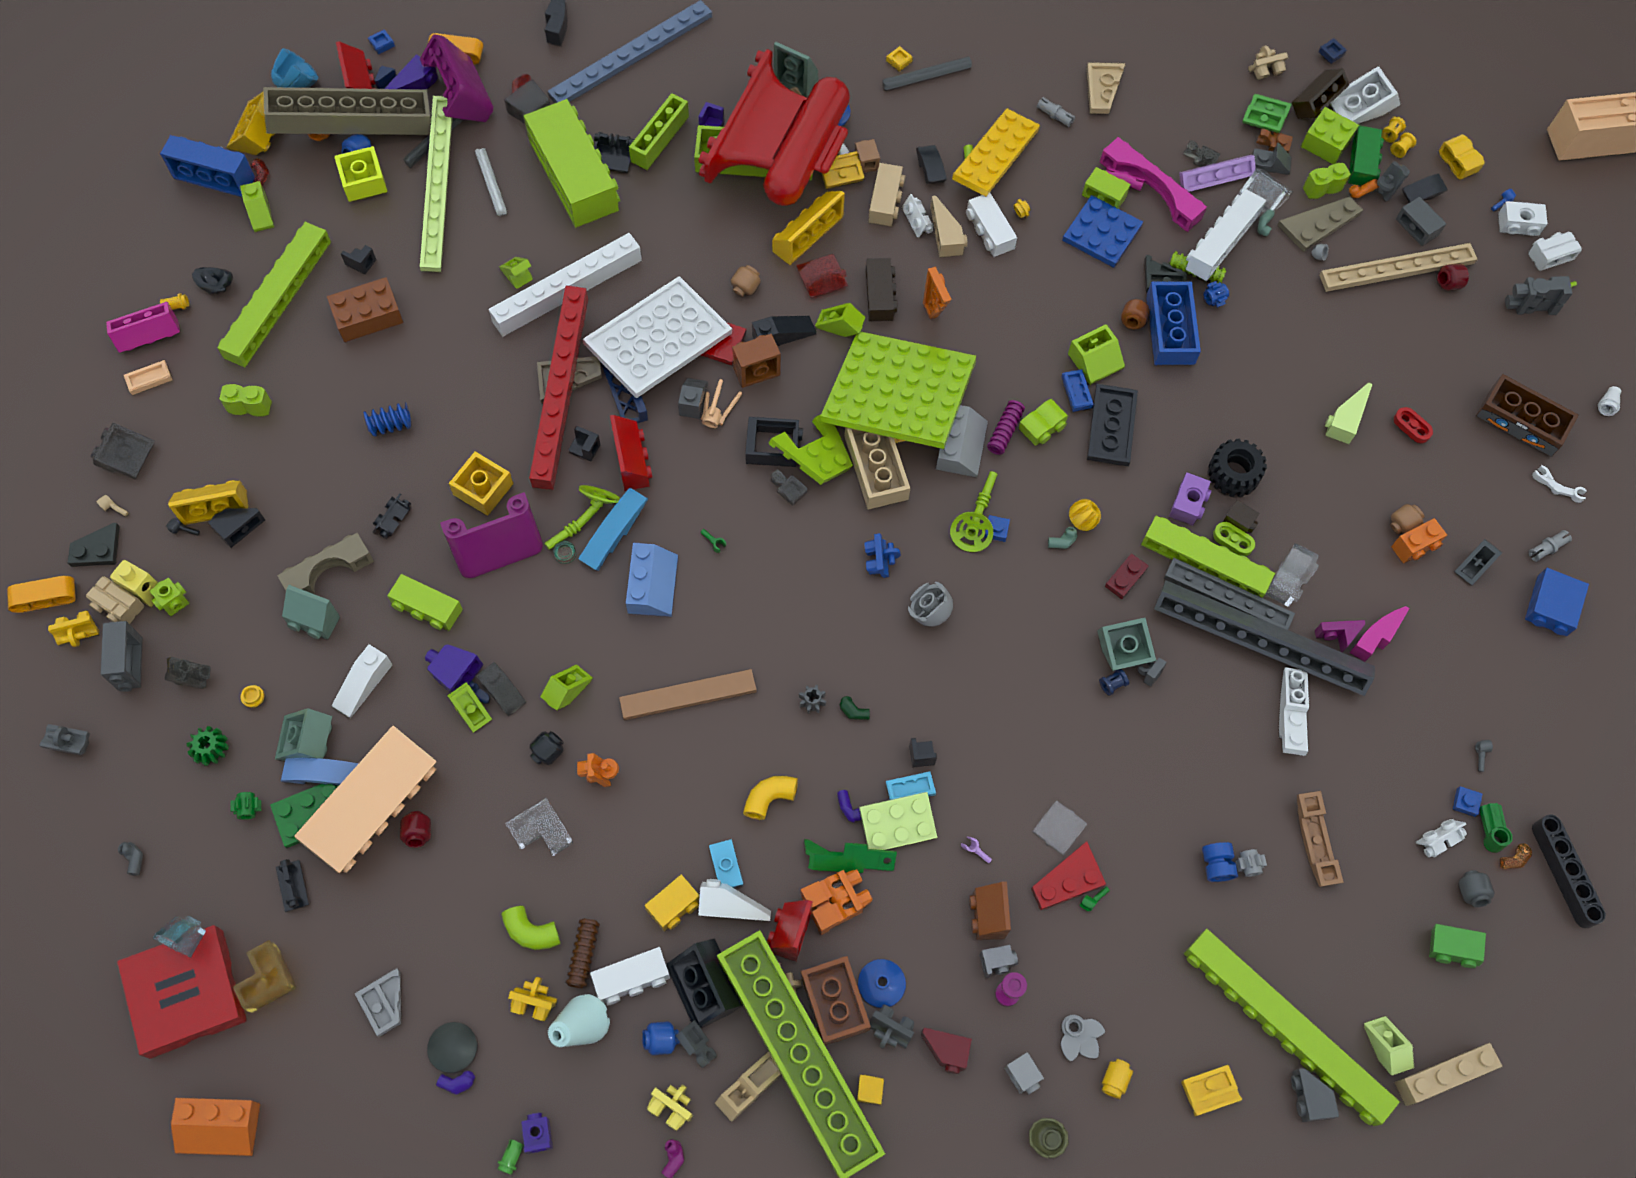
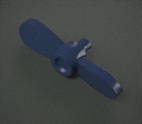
[469,681,490,704]

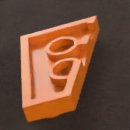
[923,266,952,319]

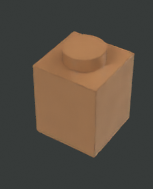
[855,139,880,173]

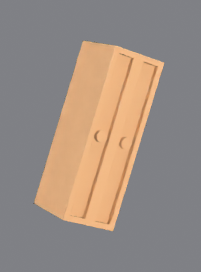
[1547,92,1636,160]
[294,726,437,874]

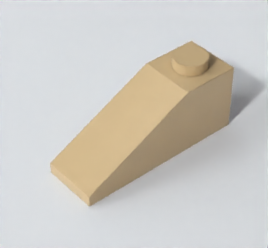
[930,196,967,257]

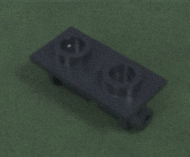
[373,493,411,539]
[276,859,309,912]

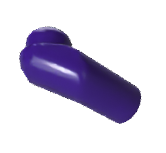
[436,1071,475,1094]

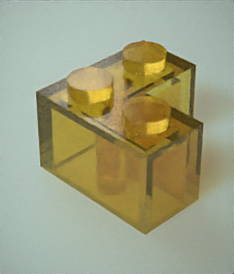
[233,940,296,1013]

